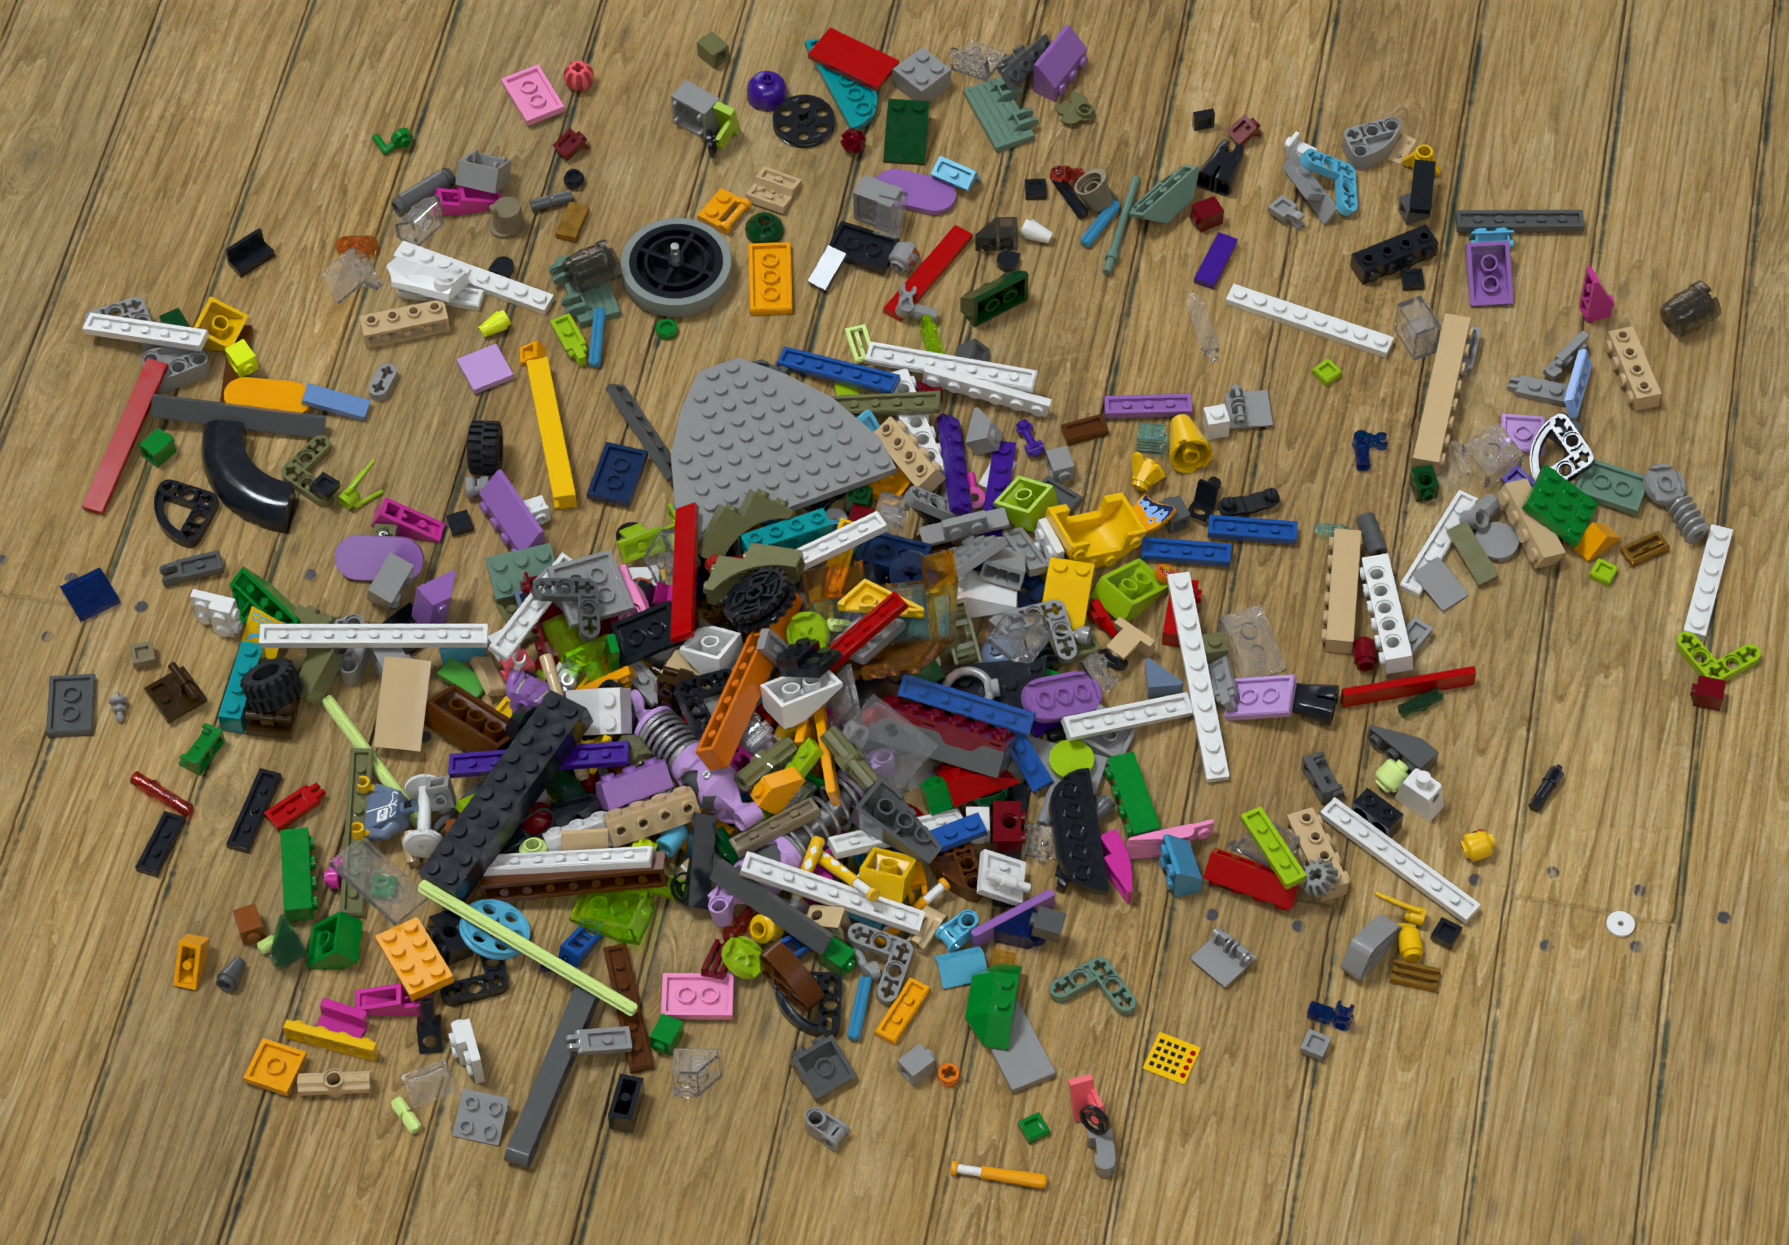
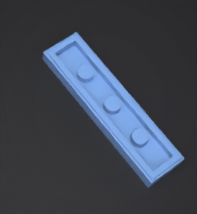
[1564,349,1592,418]

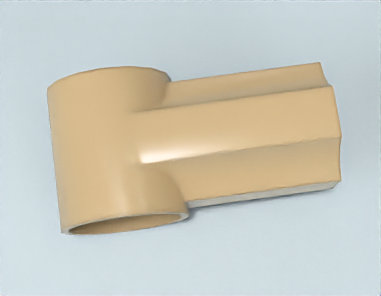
[907,905,948,953]

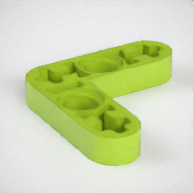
[1676,631,1761,681]

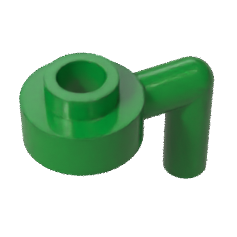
[372,128,413,155]

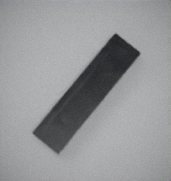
[226,768,282,854]

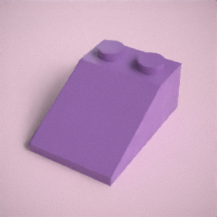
[1464,240,1513,307]

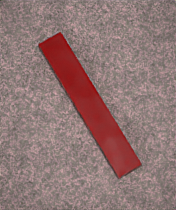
[883,225,973,322]
[1340,666,1476,708]

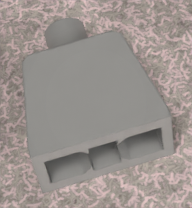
[979,547,1026,591]

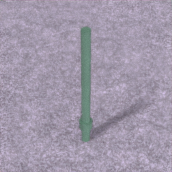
[1103,175,1140,275]

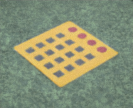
[1143,1032,1201,1084]

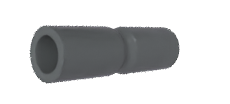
[529,190,573,212]

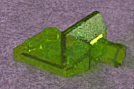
[541,613,607,682]

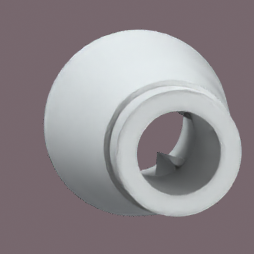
[1020,219,1053,244]

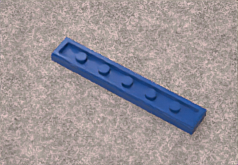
[776,347,901,394]
[897,674,1036,736]

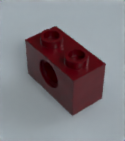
[993,801,1026,853]

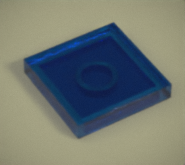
[60,567,120,622]

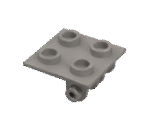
[1224,384,1273,429]
[1190,928,1257,988]
[452,1088,510,1146]

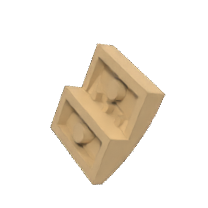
[745,166,802,214]
[561,828,610,851]

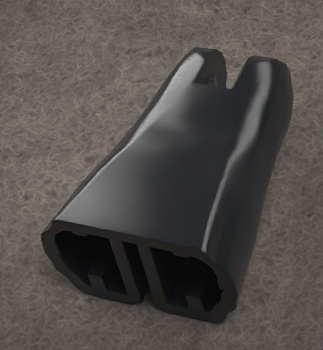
[1196,139,1244,197]
[1292,683,1339,726]

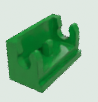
[178,723,225,776]

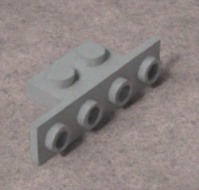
[1282,151,1339,224]
[919,507,1010,546]

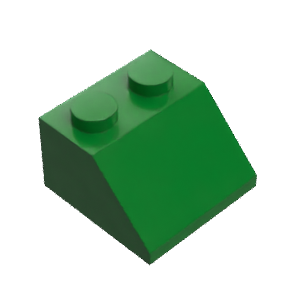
[306,911,363,970]

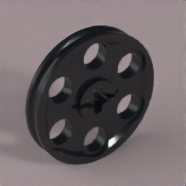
[773,95,835,148]

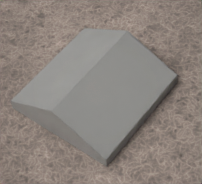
[1080,704,1138,757]

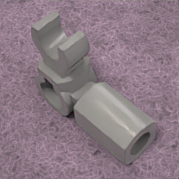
[895,283,937,324]

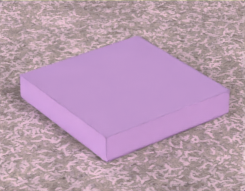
[457,344,514,394]
[1500,414,1545,456]

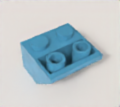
[1159,834,1202,898]

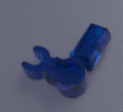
[1352,430,1388,471]
[1307,1000,1355,1031]

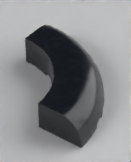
[201,420,296,534]

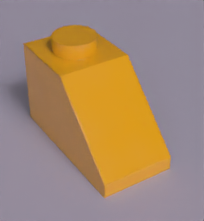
[750,766,806,815]
[173,934,210,990]

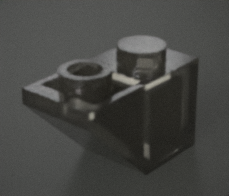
[975,217,1018,251]

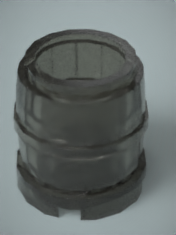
[562,239,622,293]
[1660,280,1722,337]

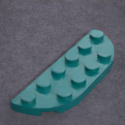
[804,39,877,131]

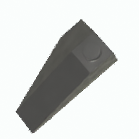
[849,777,942,866]

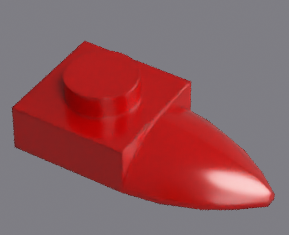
[1088,598,1117,637]

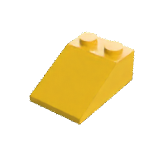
[1042,557,1095,631]

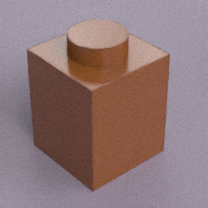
[233,903,266,945]

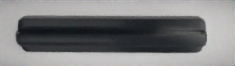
[1050,169,1088,219]

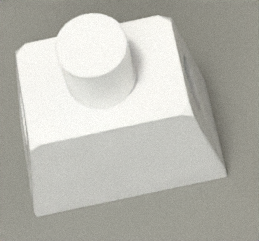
[1395,768,1444,822]

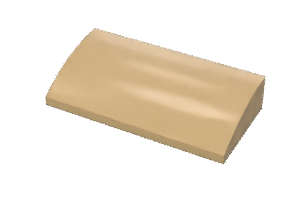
[373,656,431,753]

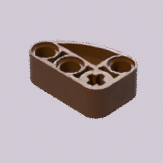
[929,841,983,902]
[759,940,825,1013]

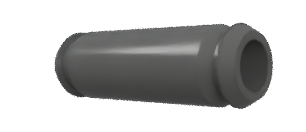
[391,168,456,216]

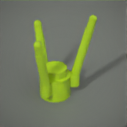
[337,459,383,510]

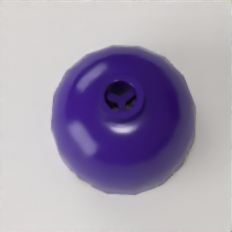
[747,71,787,112]

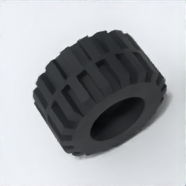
[467,420,503,475]
[240,658,304,713]

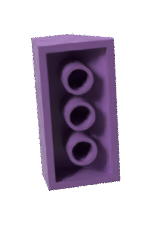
[479,469,545,552]

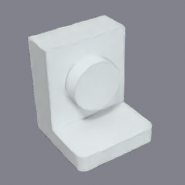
[1284,131,1317,159]
[523,495,551,525]

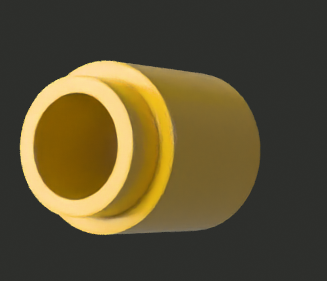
[1397,926,1424,963]

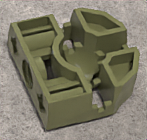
[906,598,983,666]

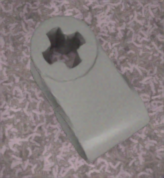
[804,1107,851,1151]

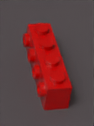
[1203,848,1301,910]

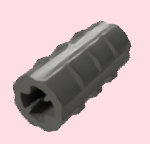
[1356,512,1388,556]

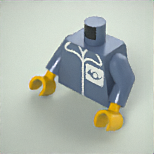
[351,776,419,842]

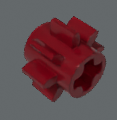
[840,127,866,154]

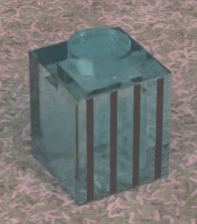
[1136,422,1169,455]

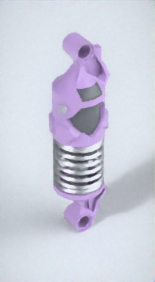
[631,689,764,831]

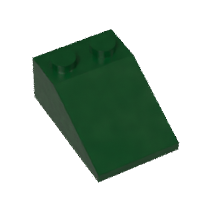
[883,99,930,165]

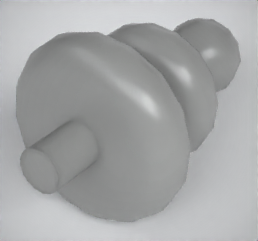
[109,692,128,722]

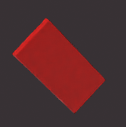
[808,27,899,92]

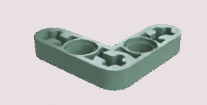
[1049,957,1136,1016]

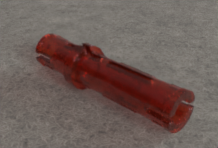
[130,771,193,817]

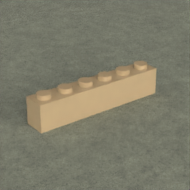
[1321,528,1361,654]

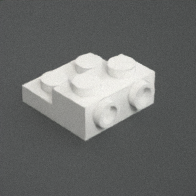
[190,589,243,638]
[448,1019,485,1084]

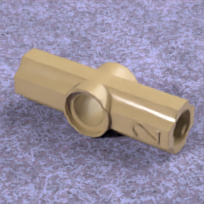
[297,1068,372,1098]

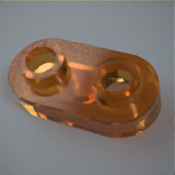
[336,235,379,258]

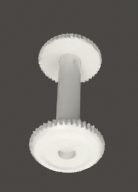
[403,774,443,858]

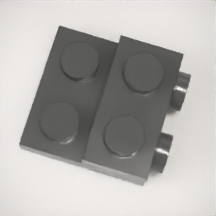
[789,1034,857,1100]

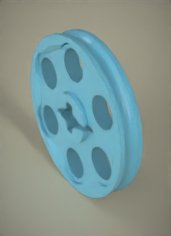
[459,899,530,960]

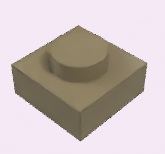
[130,641,156,668]

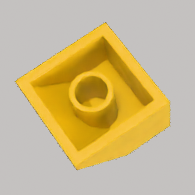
[193,296,249,351]
[859,847,918,903]

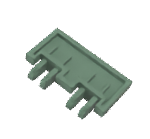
[963,77,1039,153]
[548,248,621,328]

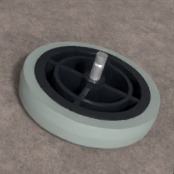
[620,218,733,317]

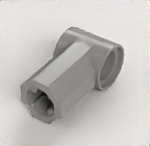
[1459,493,1501,530]

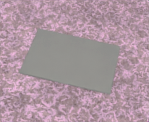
[1412,557,1469,611]

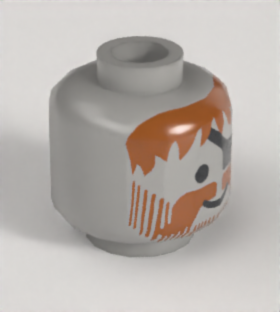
[888,241,920,273]

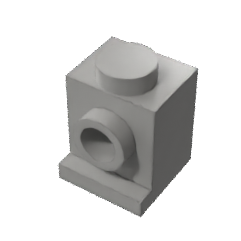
[425,775,457,814]

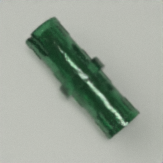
[1397,687,1444,718]

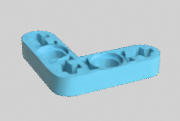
[1300,149,1358,217]

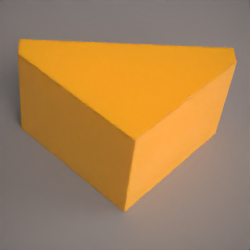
[1572,522,1621,563]

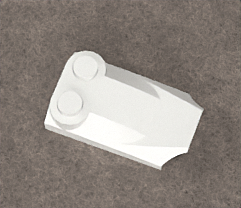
[386,256,468,302]

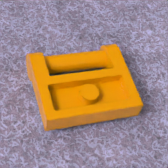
[697,188,752,235]

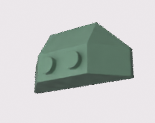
[1129,165,1199,224]

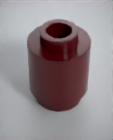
[1353,636,1377,672]

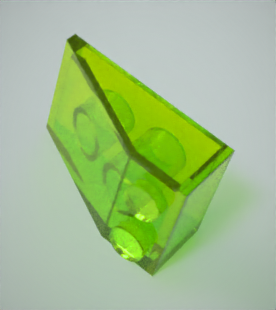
[569,889,656,946]

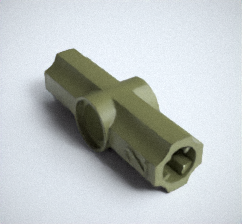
[819,724,880,791]
[734,737,798,791]

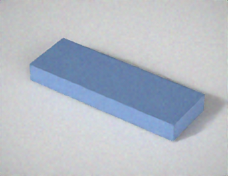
[302,383,371,421]

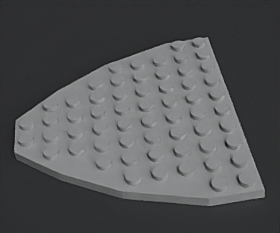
[671,358,897,545]

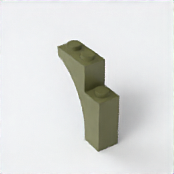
[697,488,794,559]
[703,543,805,605]
[294,604,345,707]

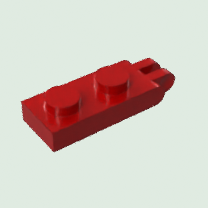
[264,783,326,832]

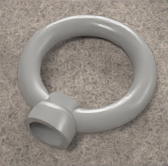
[942,667,1000,717]

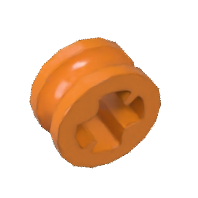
[938,1063,959,1088]

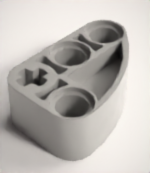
[1342,117,1401,170]
[141,346,211,394]
[335,614,369,685]
[1340,914,1401,981]

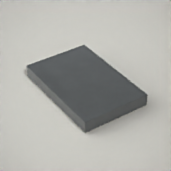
[46,674,96,738]

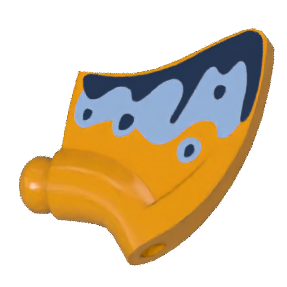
[1131,494,1177,535]

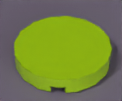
[786,611,830,648]
[1049,740,1095,780]
[721,936,762,980]

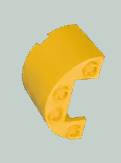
[1045,492,1147,568]

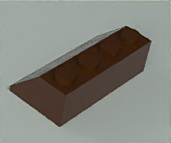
[424,684,512,752]

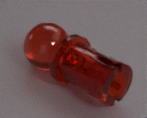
[1050,165,1084,182]
[722,906,759,941]

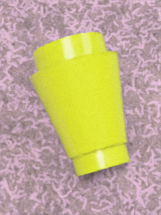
[478,310,511,338]

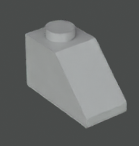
[965,407,1003,455]

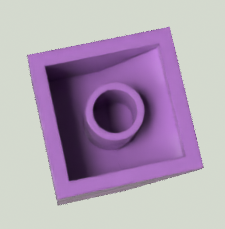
[411,570,455,624]

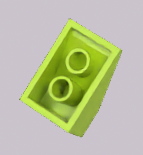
[1091,558,1169,622]

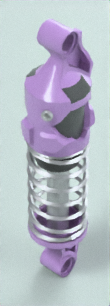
[707,747,897,927]

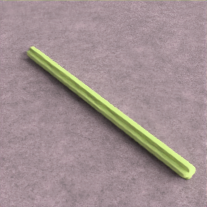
[322,695,417,830]
[418,880,638,1016]

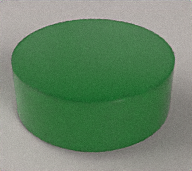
[656,319,677,340]

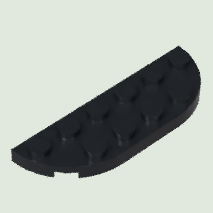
[1049,768,1109,895]

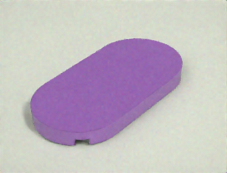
[876,169,956,215]
[335,535,424,581]
[1021,671,1102,723]

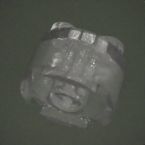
[875,491,911,537]
[739,710,780,756]

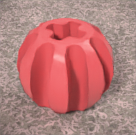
[563,60,594,91]

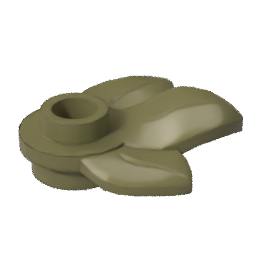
[1055,92,1095,125]

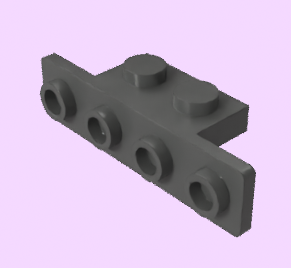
[996,34,1051,90]

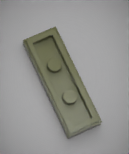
[1446,521,1499,588]

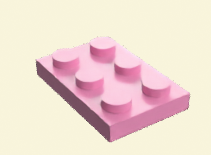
[501,64,565,126]
[661,973,734,1020]

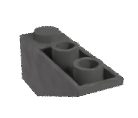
[1367,725,1439,775]

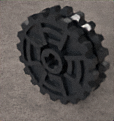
[722,566,797,634]

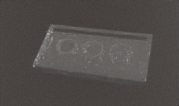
[329,837,428,926]

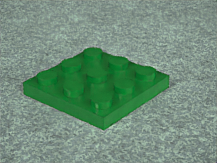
[1522,464,1598,548]

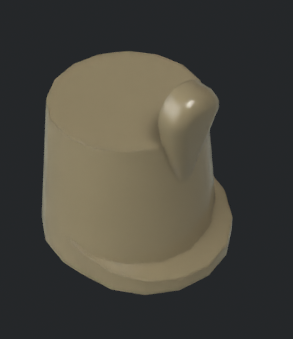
[1074,168,1118,212]
[489,196,525,239]

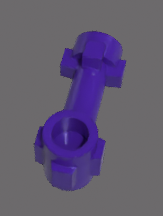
[1016,419,1045,458]

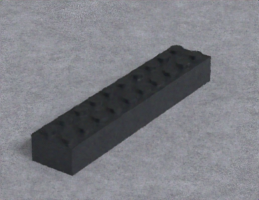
[418,689,593,902]

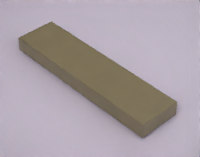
[729,797,822,858]

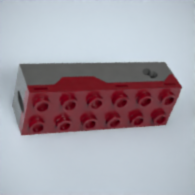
[862,695,1016,778]

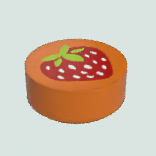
[1154,564,1177,584]

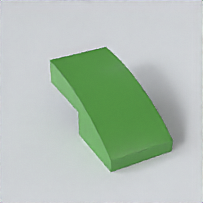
[437,657,484,699]

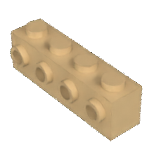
[359,300,450,349]
[1604,326,1662,412]
[874,416,946,492]
[1497,478,1566,569]
[602,786,700,848]
[1285,807,1350,902]

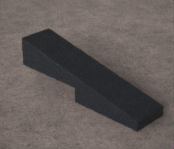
[681,812,717,910]

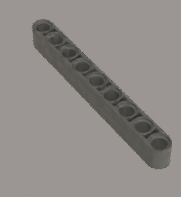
[504,985,600,1168]

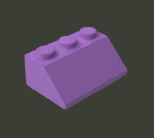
[1033,25,1088,102]
[595,757,674,810]

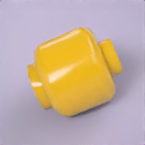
[1460,829,1496,862]
[749,914,784,944]

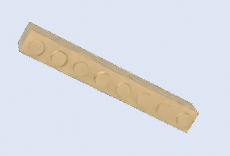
[1412,313,1474,474]

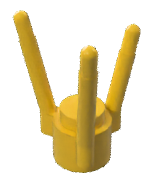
[1375,892,1426,929]

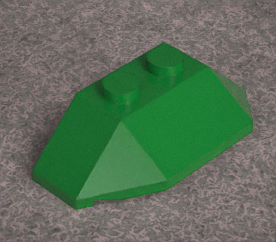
[230,566,300,626]
[965,963,1023,1051]

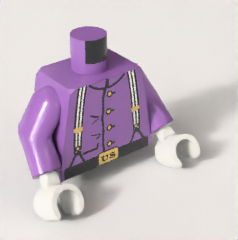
[506,652,577,714]

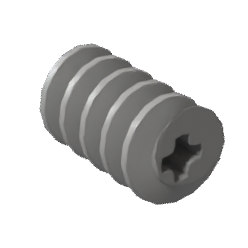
[1665,496,1710,544]

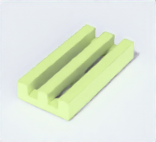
[845,324,871,365]

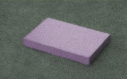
[1224,674,1297,721]

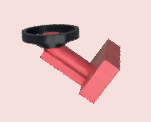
[1068,1073,1110,1135]

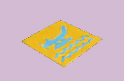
[241,606,284,660]

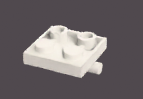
[1034,518,1069,563]
[977,849,1031,906]

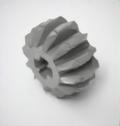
[1300,858,1340,899]

